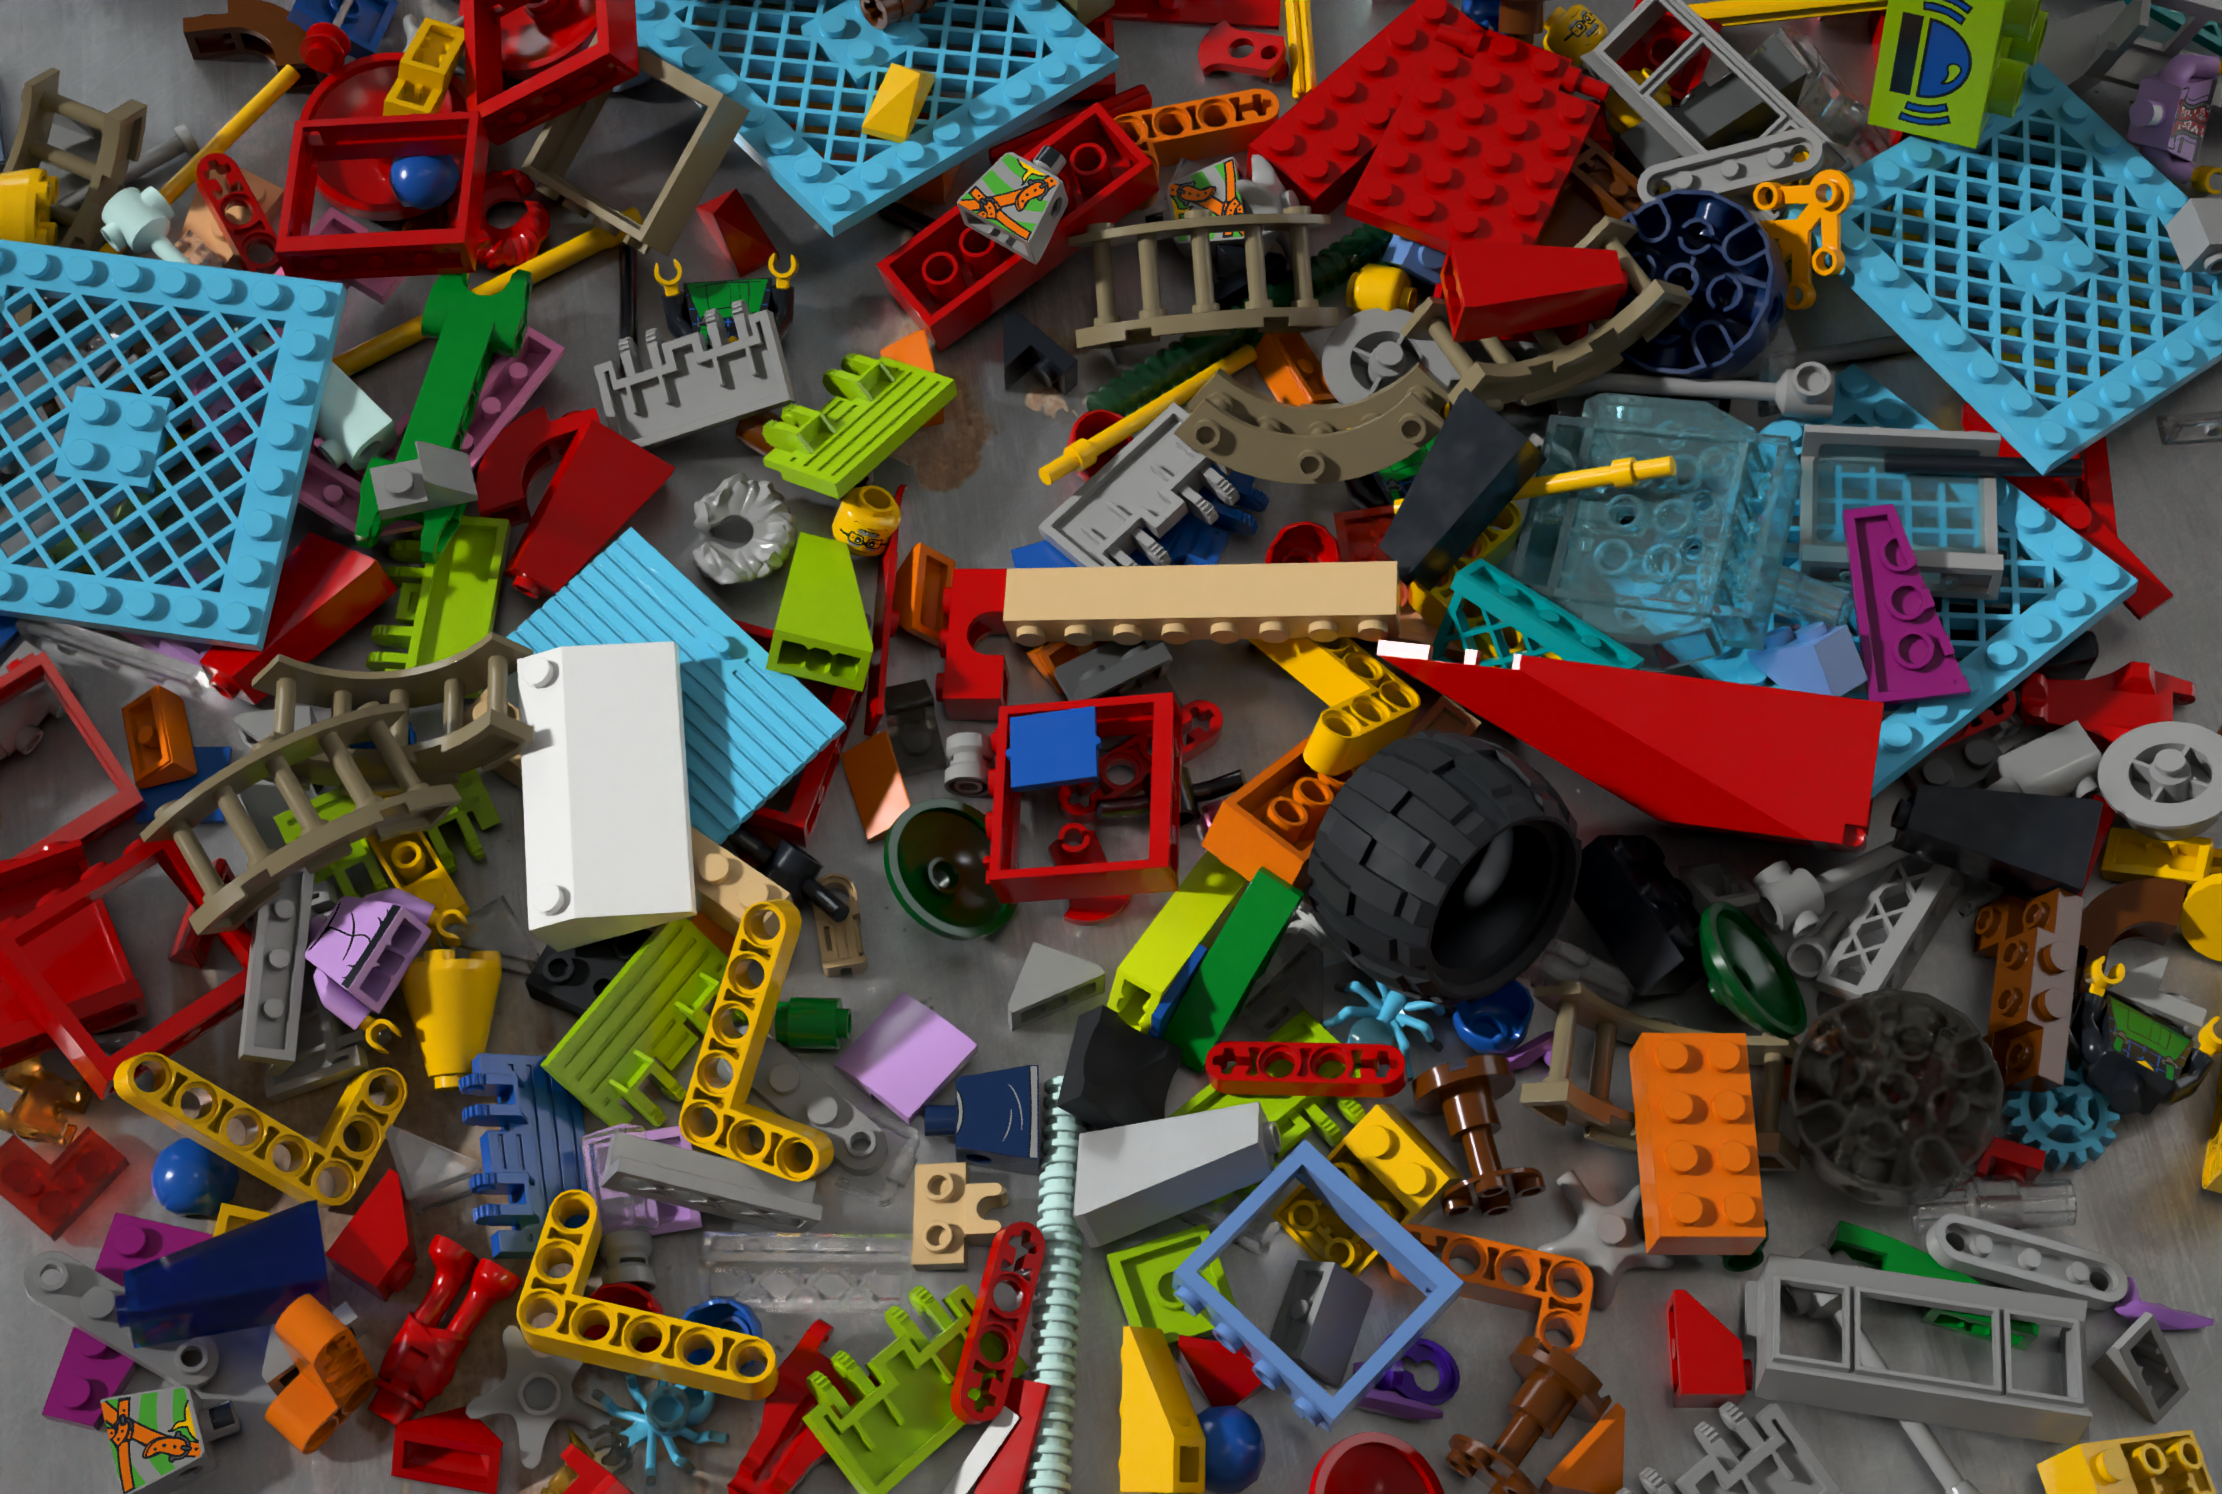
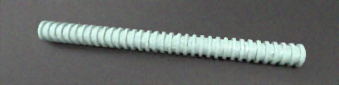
[1023,1075,1088,1494]

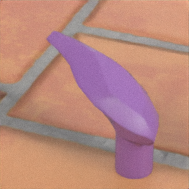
[1504,1031,1573,1071]
[2114,1277,2214,1330]
[1353,1362,1444,1420]

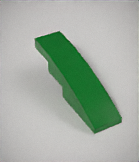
[1161,866,1305,1074]
[1827,1220,2039,1351]

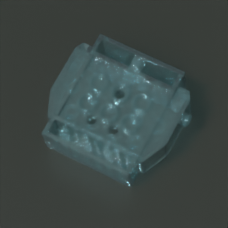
[1511,393,1802,671]

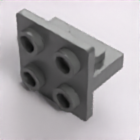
[1054,641,1183,752]

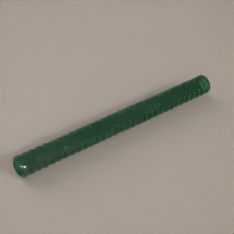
[1086,223,1394,418]

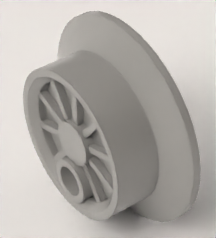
[1322,308,1452,405]
[2098,721,2222,840]

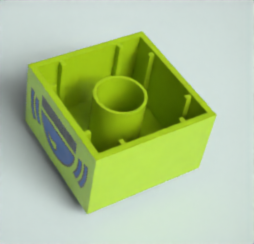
[1867,0,2050,149]

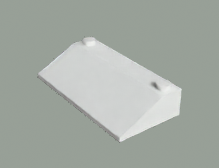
[517,641,697,952]

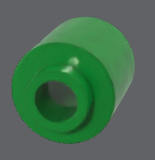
[775,997,852,1049]

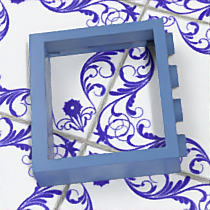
[1172,1139,1464,1434]

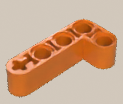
[1114,88,1280,210]
[1385,1224,1594,1358]
[265,1294,377,1455]

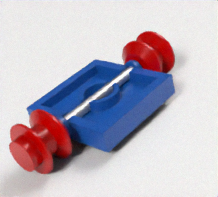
[286,0,399,73]

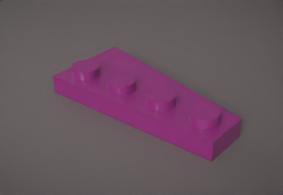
[1842,504,1971,705]
[42,1212,213,1431]

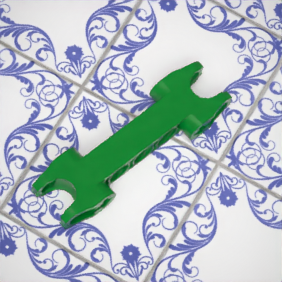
[355,269,532,564]

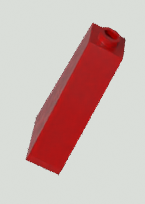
[1440,240,1628,342]
[502,419,675,599]
[199,532,397,705]

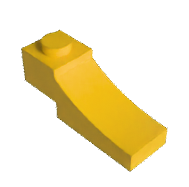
[383,17,465,116]
[2101,827,2222,898]

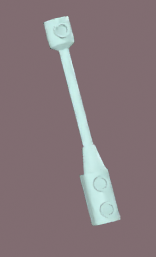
[100,186,399,470]

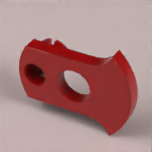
[1198,19,1289,83]
[1048,823,1133,926]

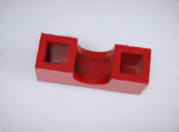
[935,569,1010,721]

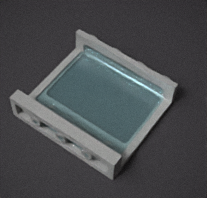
[1798,424,2004,600]

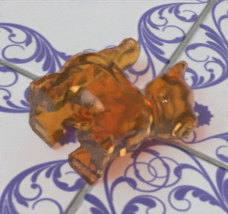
[0,1055,93,1148]

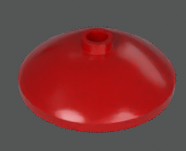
[1309,1431,1444,1494]

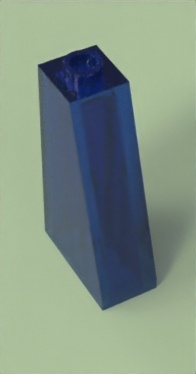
[115,1200,333,1348]

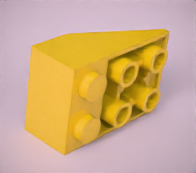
[1271,1104,1465,1278]
[2036,1429,2217,1494]

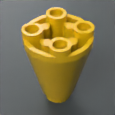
[0,168,59,246]
[400,949,502,1091]

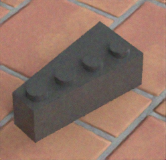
[1614,34,1807,195]

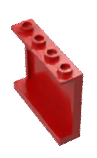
[0,838,148,1070]

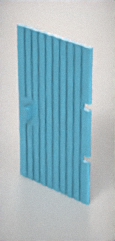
[506,527,847,845]

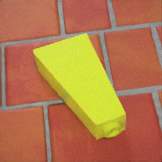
[1107,850,1248,1036]

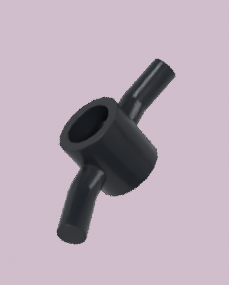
[1095,766,1247,830]
[726,825,850,922]

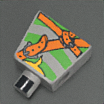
[956,145,1068,265]
[1145,157,1246,259]
[100,1385,240,1494]

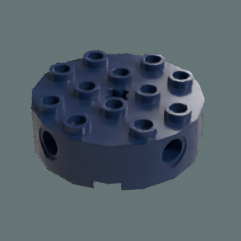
[1611,189,1789,379]

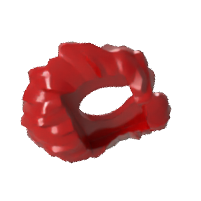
[445,168,550,270]

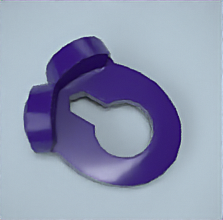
[1375,1332,1460,1407]

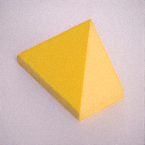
[862,63,935,143]

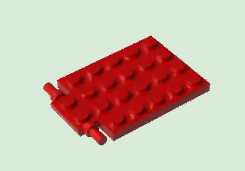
[1345,23,1611,253]

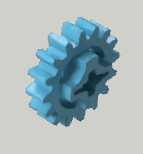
[2002,1058,2120,1171]

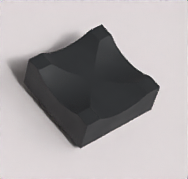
[525,929,653,1017]
[1057,1005,1183,1130]

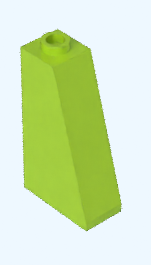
[766,532,873,692]

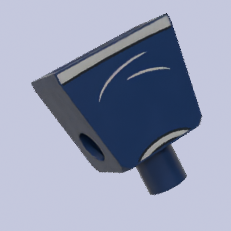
[924,1065,1039,1175]

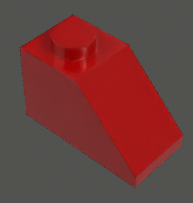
[325,1169,418,1302]
[1666,1289,1753,1408]

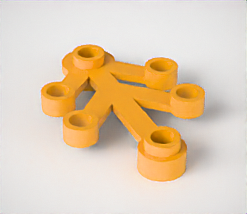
[1753,169,1855,310]

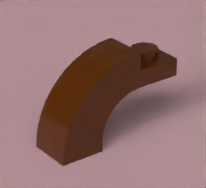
[183,0,328,93]
[2071,878,2187,1014]

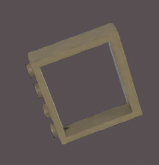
[520,32,750,256]

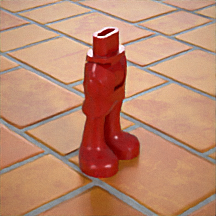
[367,1234,522,1426]

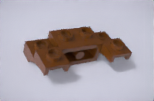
[1956,888,2084,1098]

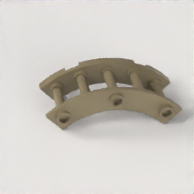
[2,68,147,327]
[1068,206,1339,350]
[1400,215,1693,411]
[1174,361,1452,484]
[251,631,533,796]
[139,701,462,936]
[1519,980,1810,1171]

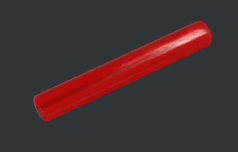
[988,84,1153,166]

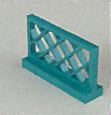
[1432,558,1645,670]

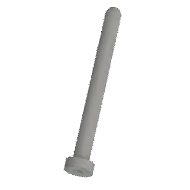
[50,124,200,222]

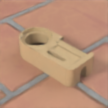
[812,873,868,977]

